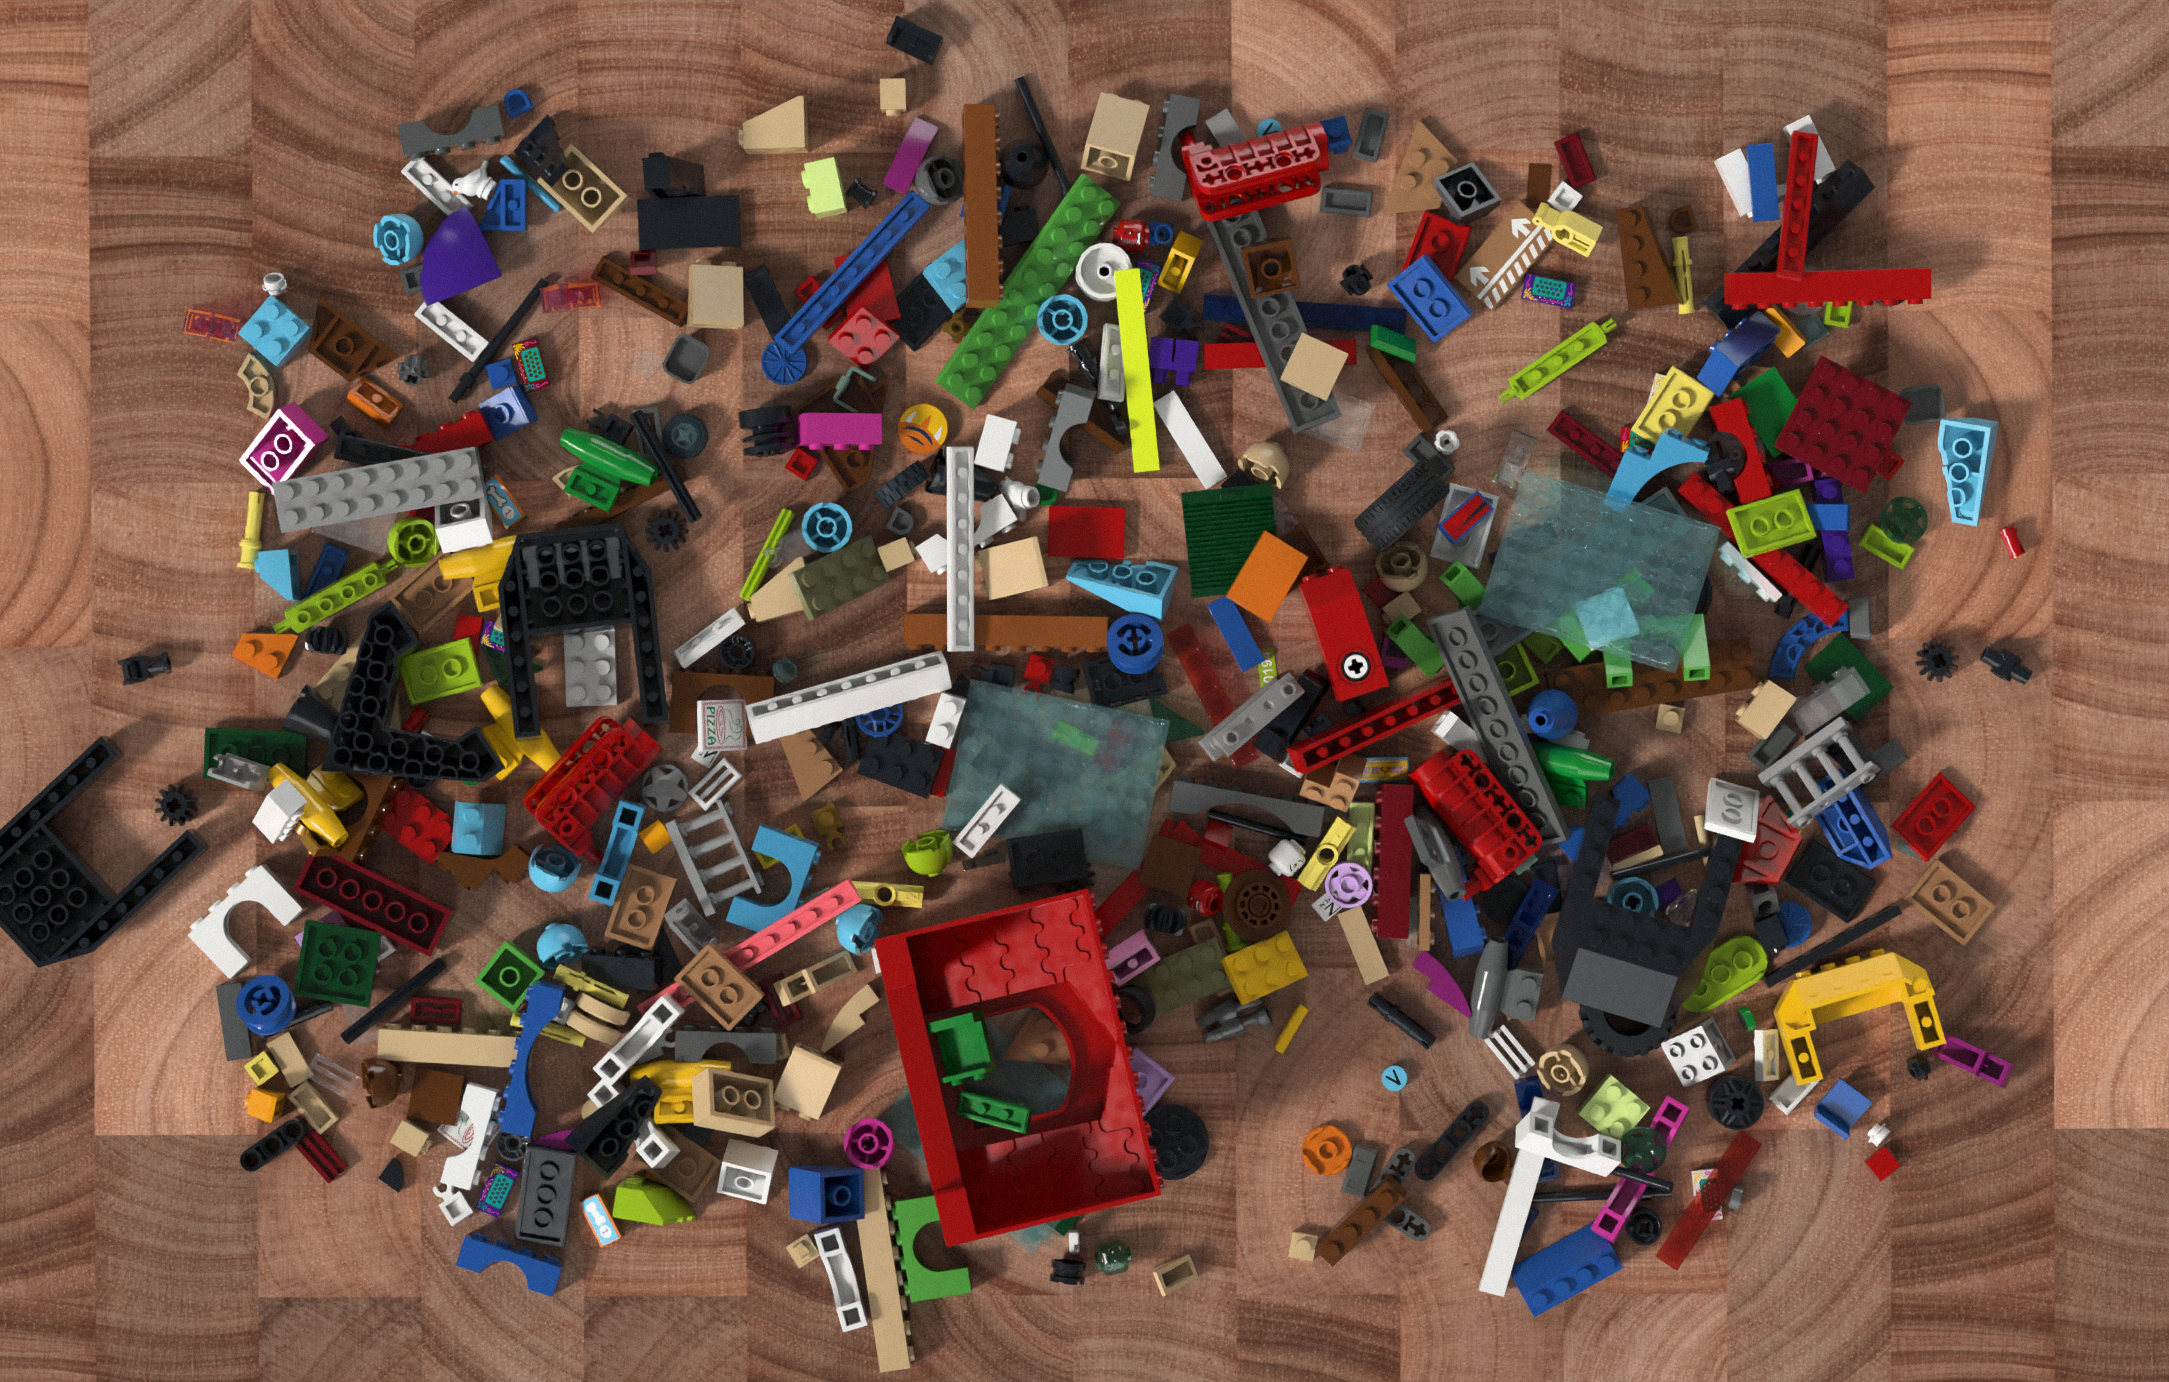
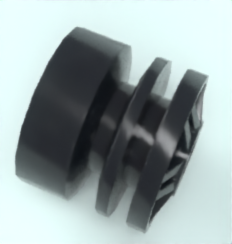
[738,405,797,458]
[1705,1073,1764,1130]

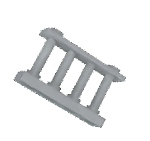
[1198,672,1305,761]
[1757,716,1880,829]
[665,799,766,917]

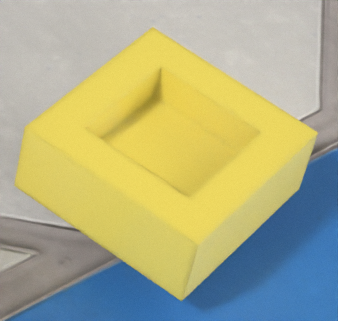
[244,1050,281,1086]

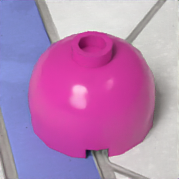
[844,1118,896,1170]

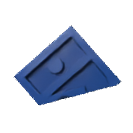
[478,179,528,231]

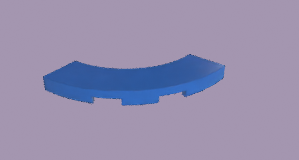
[1768,605,1849,679]

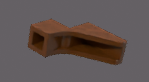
[436,843,531,891]

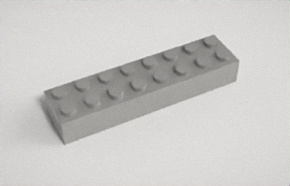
[272,446,487,533]

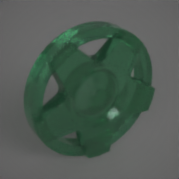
[1879,496,1928,544]
[1620,1126,1667,1174]

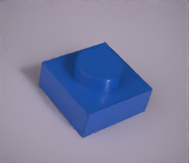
[486,359,518,390]

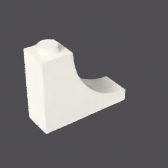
[1430,710,1489,766]

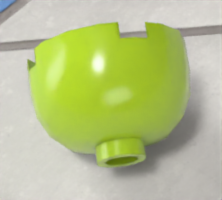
[387,516,440,568]
[901,830,954,877]

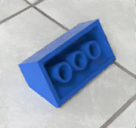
[1510,1220,1623,1317]

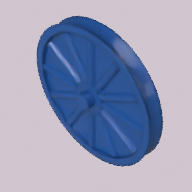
[761,341,807,385]
[1778,901,1812,947]

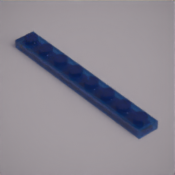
[1202,295,1407,335]

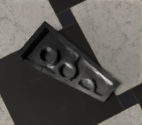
[642,152,706,199]

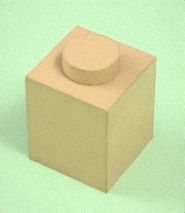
[880,78,907,117]
[877,537,918,572]
[1380,592,1422,627]
[390,1118,433,1157]

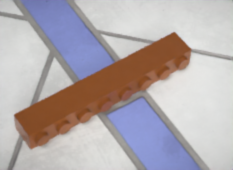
[962,104,1004,308]
[903,613,1108,653]

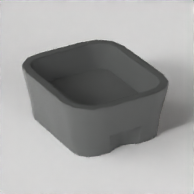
[663,334,710,384]
[1899,384,1946,425]
[1849,596,1871,640]

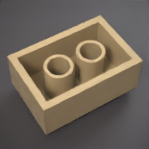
[692,1067,775,1138]

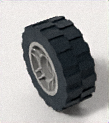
[874,460,930,510]

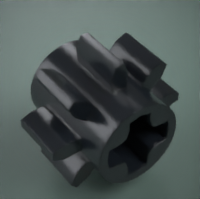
[1340,264,1373,296]

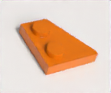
[232,633,300,679]

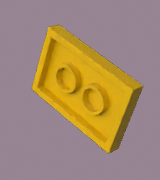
[1220,930,1309,1006]

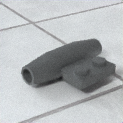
[1404,804,1466,901]
[1469,936,1544,1039]

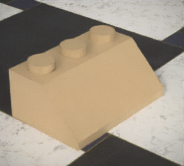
[537,144,631,233]

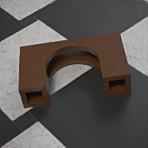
[670,667,776,737]
[334,773,404,864]

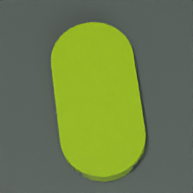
[1681,935,1768,1013]

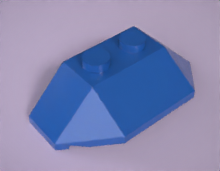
[1815,768,1893,869]

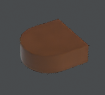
[1669,204,1698,234]

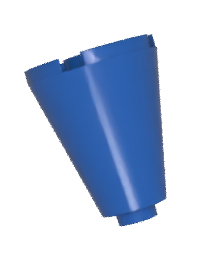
[1527,689,1578,740]

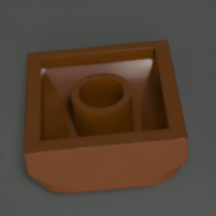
[1241,237,1301,299]

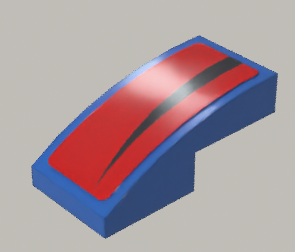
[1436,490,1494,545]

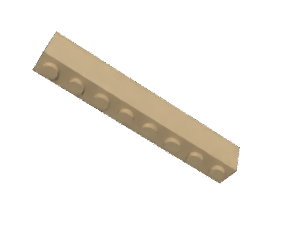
[857,1167,915,1373]

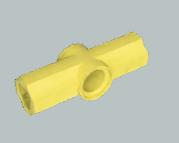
[1297,815,1357,892]
[852,881,924,908]

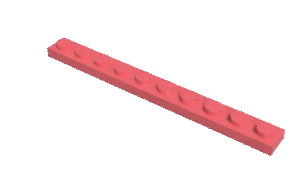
[636,877,863,1016]

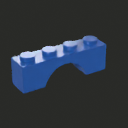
[1556,773,1651,863]
[456,1232,564,1297]

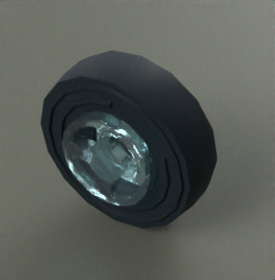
[662,413,708,459]

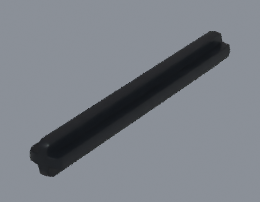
[630,410,702,523]
[341,958,447,1044]

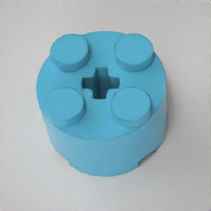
[1604,876,1658,917]

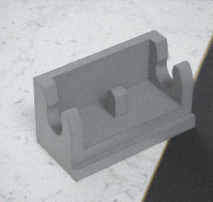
[207,753,271,791]
[664,898,718,955]

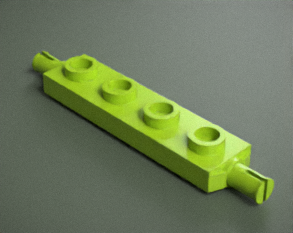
[1498,318,1617,404]
[273,559,398,635]

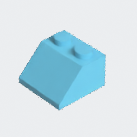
[254,549,302,601]
[451,800,507,855]

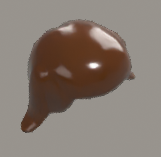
[1473,1140,1512,1185]

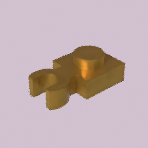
[810,802,847,850]
[294,820,337,857]

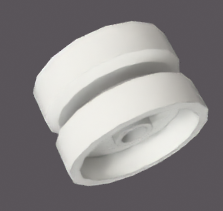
[1075,243,1132,302]

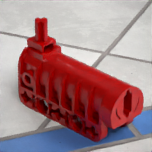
[1179,121,1329,222]
[523,715,664,866]
[1407,749,1542,902]

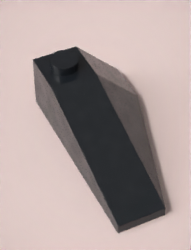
[564,1075,663,1180]

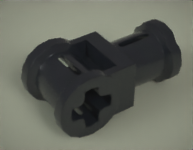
[118,651,172,686]

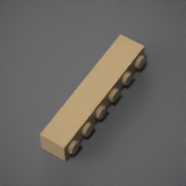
[377,1023,534,1069]

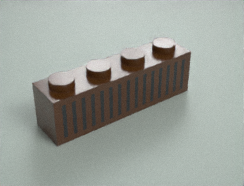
[1315,1173,1407,1267]

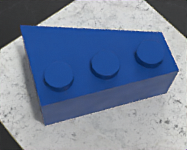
[1697,310,1781,398]

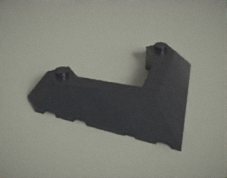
[321,600,505,782]

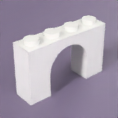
[1714,115,1836,218]
[188,864,307,979]

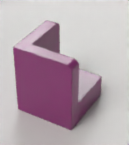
[1380,635,1406,669]

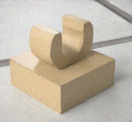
[786,1232,820,1268]

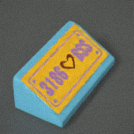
[1360,757,1409,783]

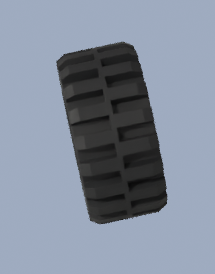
[1578,1004,1678,1057]

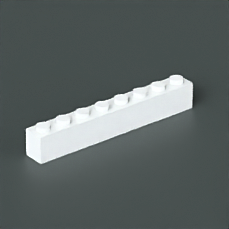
[745,650,952,744]

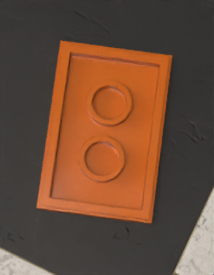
[1225,531,1308,623]

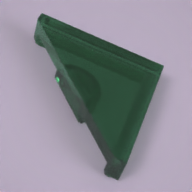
[481,646,544,689]
[1149,698,1205,745]

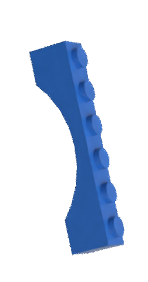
[498,980,566,1138]

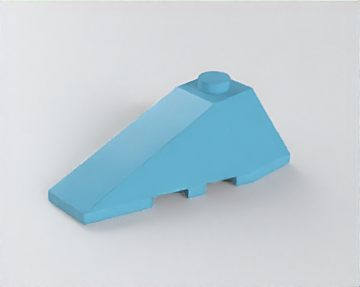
[1938,418,1999,526]
[1066,559,1179,622]

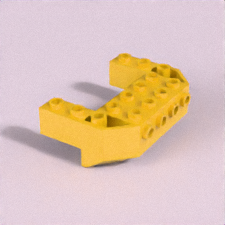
[1773,948,1946,1086]

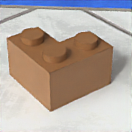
[1299,753,1367,812]

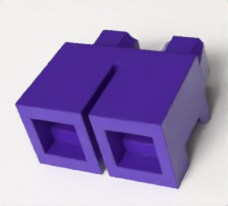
[1149,337,1199,386]

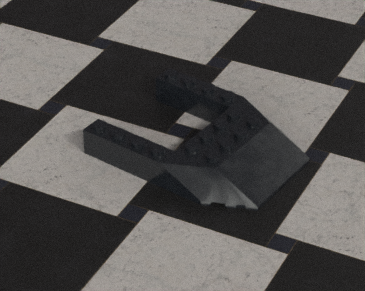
[498,523,669,742]
[0,736,210,968]
[1551,793,1744,1028]

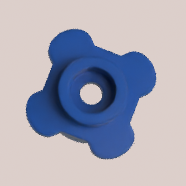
[1148,221,1173,247]

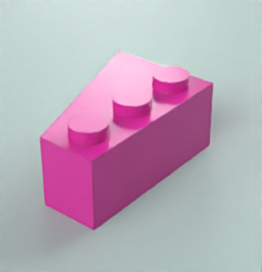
[795,413,882,450]

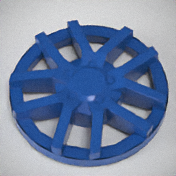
[856,703,904,738]

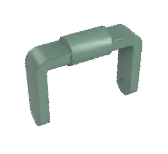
[833,367,876,413]

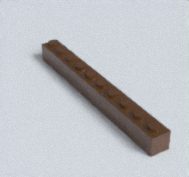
[541,465,689,532]

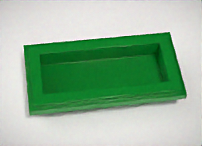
[1370,325,1416,363]

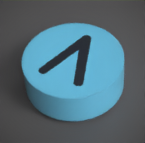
[1256,119,1282,138]
[1381,1065,1407,1091]

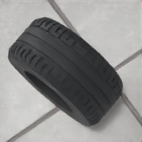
[1354,460,1450,552]

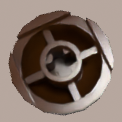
[361,1057,404,1109]

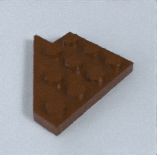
[792,371,889,495]

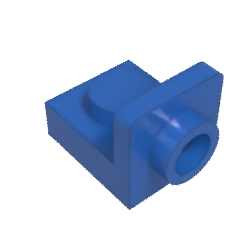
[1320,115,1353,155]

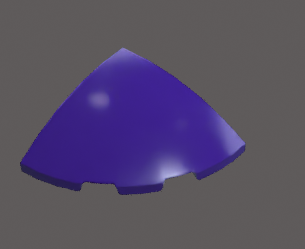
[420,206,502,306]

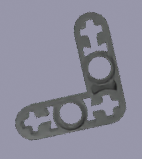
[1367,1147,1431,1241]

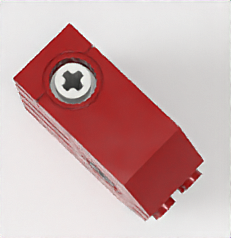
[1298,565,1389,702]

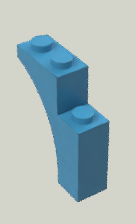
[1602,428,1711,514]

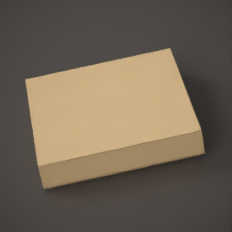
[1280,333,1349,401]

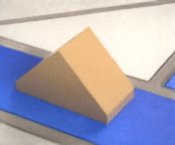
[1153,1254,1199,1296]

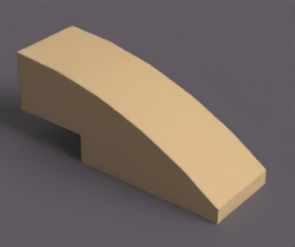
[773,949,858,1007]
[821,983,881,1053]

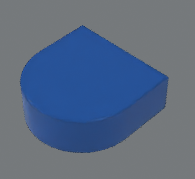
[504,89,534,119]

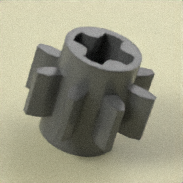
[397,354,429,386]

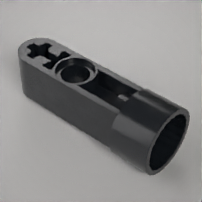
[1253,668,1330,764]

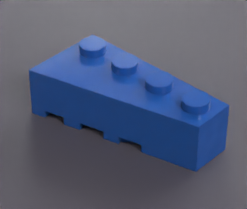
[1433,846,1487,960]

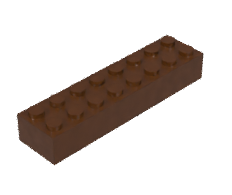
[1544,637,1757,718]

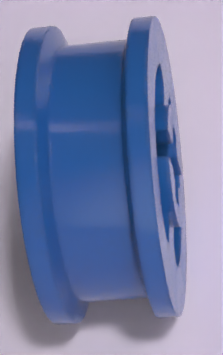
[1107,614,1164,674]
[236,975,297,1035]

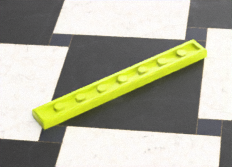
[1114,267,1160,473]

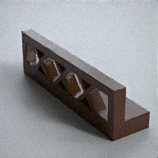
[1365,347,1449,435]

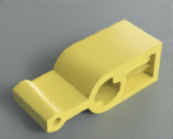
[1532,202,1603,257]

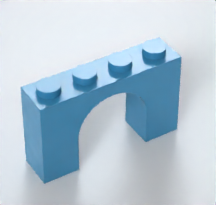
[588,798,647,906]
[726,823,821,932]

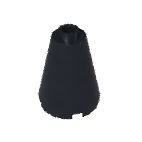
[998,139,1049,189]
[924,445,998,503]
[281,684,339,744]

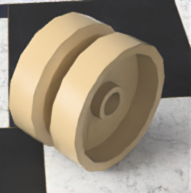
[565,990,631,1046]

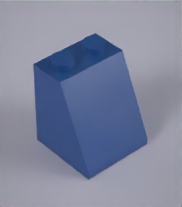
[788,1164,865,1224]

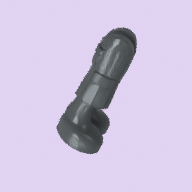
[1195,997,1273,1043]

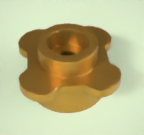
[942,312,972,343]

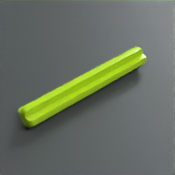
[739,508,795,601]

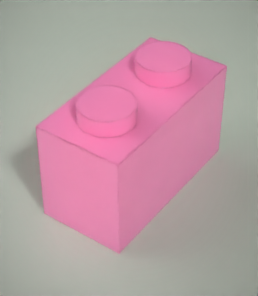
[1105,929,1161,987]

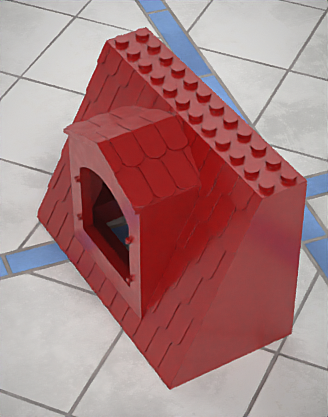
[874,889,1165,1247]

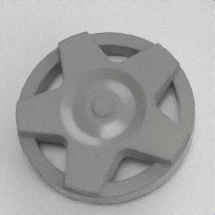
[641,764,689,812]

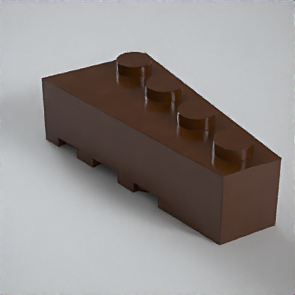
[1616,206,1685,312]

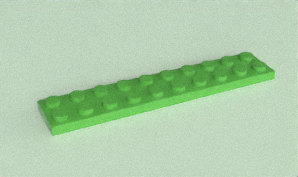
[934,173,1121,410]

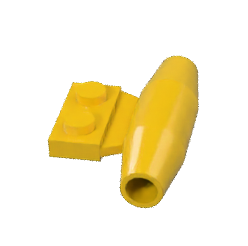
[439,535,517,613]
[480,684,561,781]
[268,762,364,848]
[630,1058,734,1124]

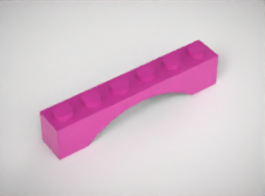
[1591,1096,1690,1244]

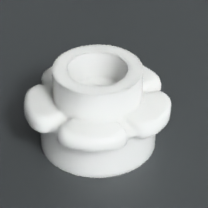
[262,273,287,295]
[1434,430,1459,455]
[1867,1123,1891,1147]

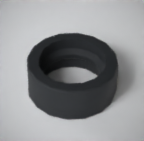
[1113,985,1156,1036]

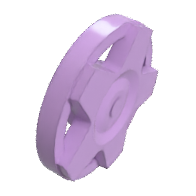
[1325,861,1373,908]

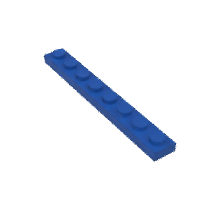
[774,190,931,357]

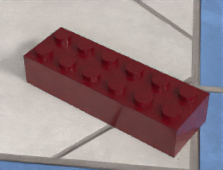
[1371,783,1414,939]
[293,854,457,957]

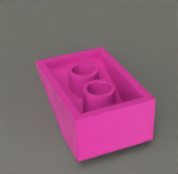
[239,402,330,495]

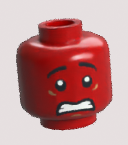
[1112,219,1149,253]
[1186,879,1223,917]

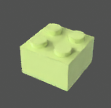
[801,157,848,219]
[1576,1073,1650,1143]

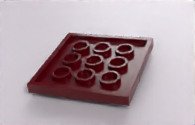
[1773,355,1913,494]

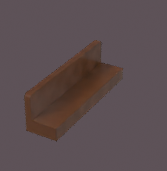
[1035,371,1130,454]

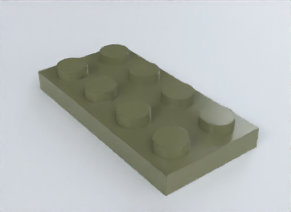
[788,535,891,621]
[1127,936,1232,1016]

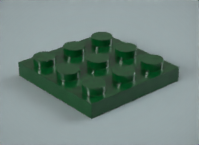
[293,919,382,1008]

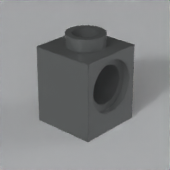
[1744,883,1780,920]

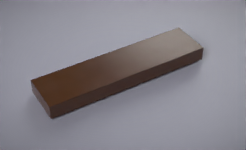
[591,256,688,327]

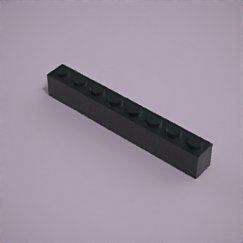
[1703,159,1875,330]

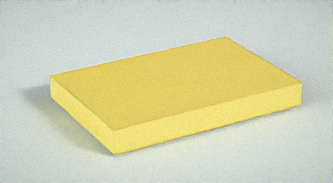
[1631,366,1715,446]

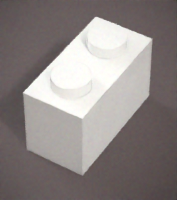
[925,691,968,749]

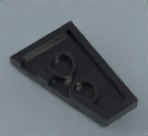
[513,114,569,187]

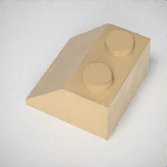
[1735,680,1797,739]

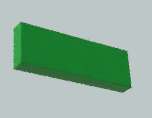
[956,1090,1033,1134]

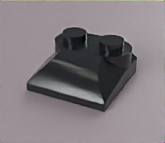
[1432,162,1502,226]

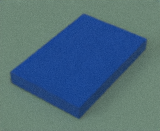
[1386,253,1474,343]

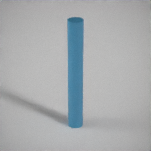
[500,155,563,213]

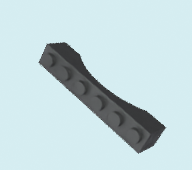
[1169,776,1325,838]

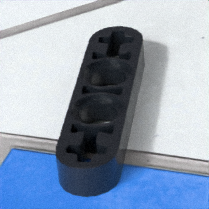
[1414,1100,1489,1181]

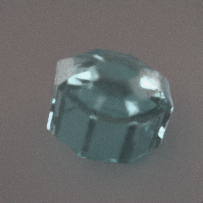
[772,657,797,684]

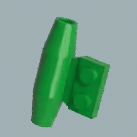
[559,427,659,513]
[1530,741,1615,810]

